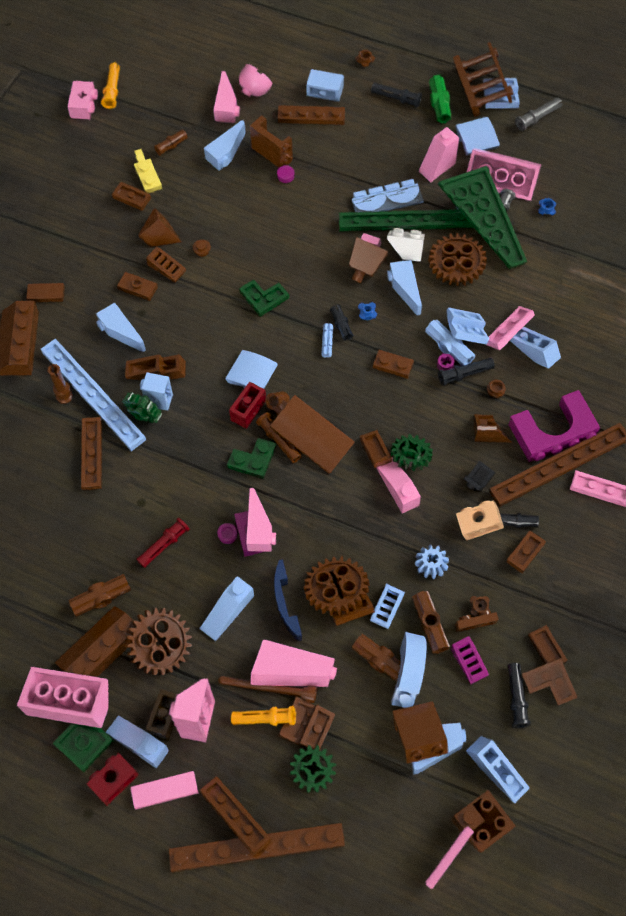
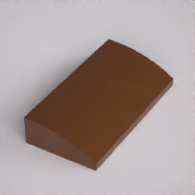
[270,395,355,474]

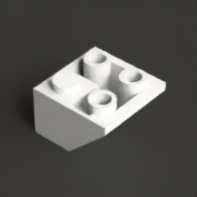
[387,228,425,261]

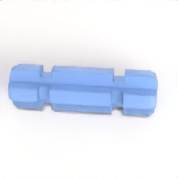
[322,323,333,358]

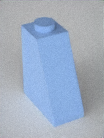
[412,723,466,774]

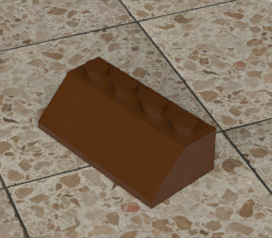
[0,301,39,375]
[55,606,135,677]

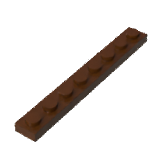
[489,423,626,507]
[169,823,345,872]

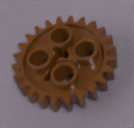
[428,233,487,286]
[304,556,369,616]
[125,608,192,675]

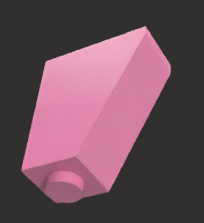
[419,127,459,182]

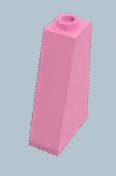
[251,639,337,687]

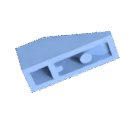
[204,120,245,171]
[387,260,422,315]
[96,303,146,352]
[510,327,561,368]
[200,576,254,641]
[106,715,169,768]
[466,736,529,803]

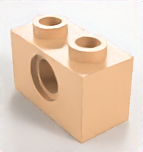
[456,501,504,540]

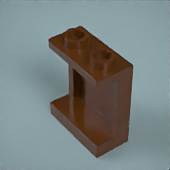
[250,115,293,168]
[392,701,448,763]

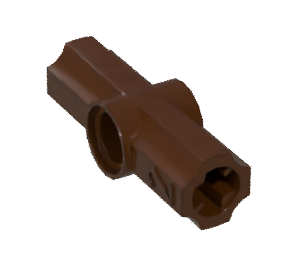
[68,574,131,617]
[412,591,450,654]
[352,633,401,682]

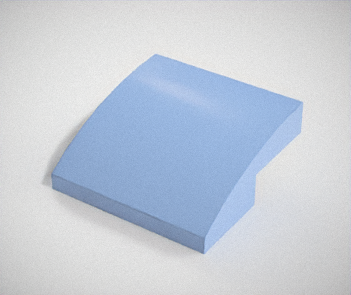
[483,78,519,108]
[455,117,500,156]
[447,308,489,344]
[225,350,277,389]

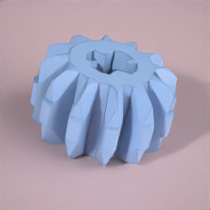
[415,544,449,580]

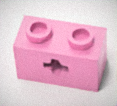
[68,81,97,119]

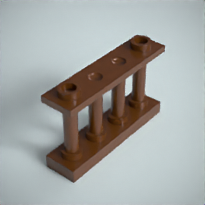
[453,42,514,117]

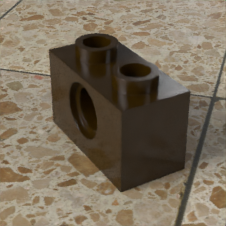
[146,689,178,741]

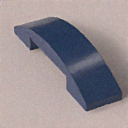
[274,560,302,641]

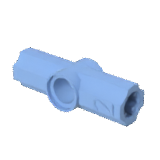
[425,320,475,366]

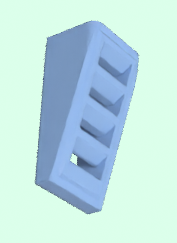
[370,584,405,629]

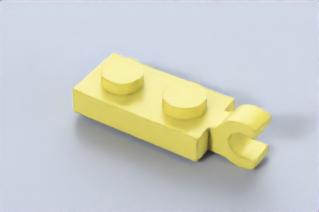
[134,149,162,193]

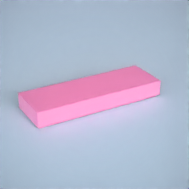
[486,306,534,350]
[570,471,626,507]
[131,771,198,809]
[426,827,474,889]

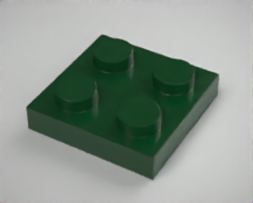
[53,723,114,773]

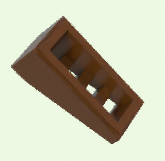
[146,247,186,283]

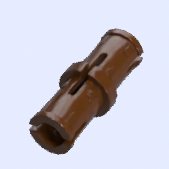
[154,129,188,155]

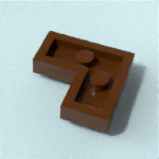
[522,658,578,705]

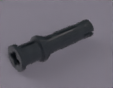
[371,82,422,108]
[438,357,495,386]
[507,663,531,728]

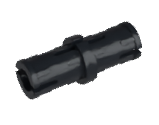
[330,304,354,341]
[500,513,539,528]

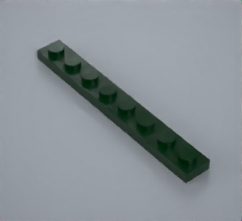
[339,209,474,231]

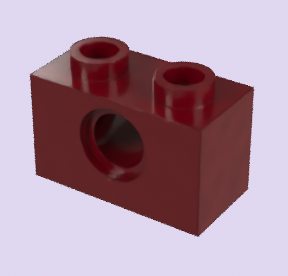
[229,381,266,429]
[87,753,139,806]

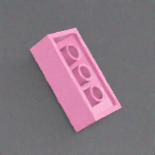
[467,148,541,201]
[17,667,108,728]
[170,678,215,742]

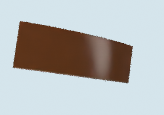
[125,354,186,380]

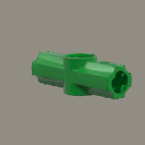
[429,75,451,124]

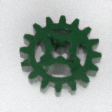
[122,392,162,423]
[391,434,433,471]
[290,745,336,793]

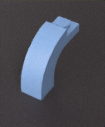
[391,632,426,708]

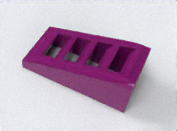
[451,636,489,685]

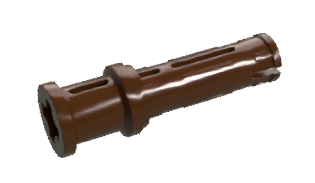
[48,364,73,404]
[256,412,302,463]

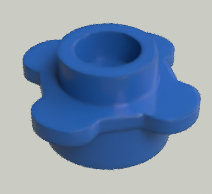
[538,198,556,216]
[358,302,377,320]

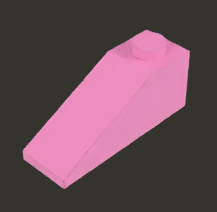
[214,71,240,123]
[376,457,421,514]
[246,488,276,552]

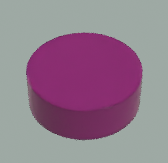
[277,166,294,183]
[217,523,237,544]

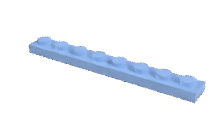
[41,339,146,451]

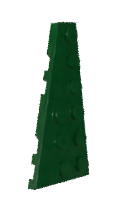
[438,166,527,269]

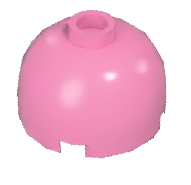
[239,64,272,97]

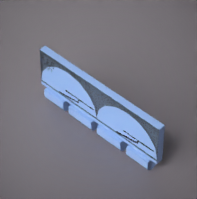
[352,179,424,212]

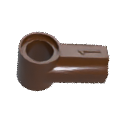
[266,391,290,416]

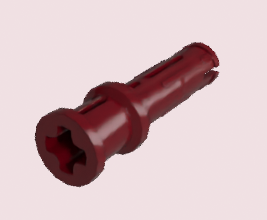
[136,517,190,568]

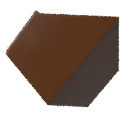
[138,208,181,247]
[474,414,513,443]

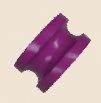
[437,354,454,371]

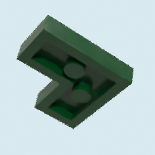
[239,279,290,317]
[227,438,276,479]

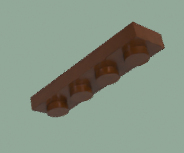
[278,105,345,125]
[81,417,102,490]
[200,776,271,856]

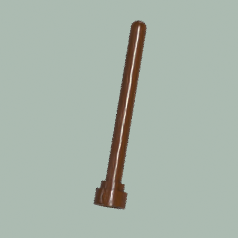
[218,676,317,703]

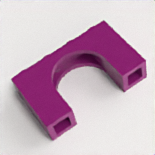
[509,390,600,462]

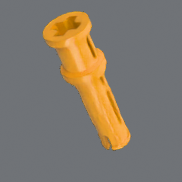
[101,63,120,109]
[231,706,296,726]

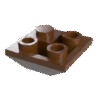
[452,790,516,853]

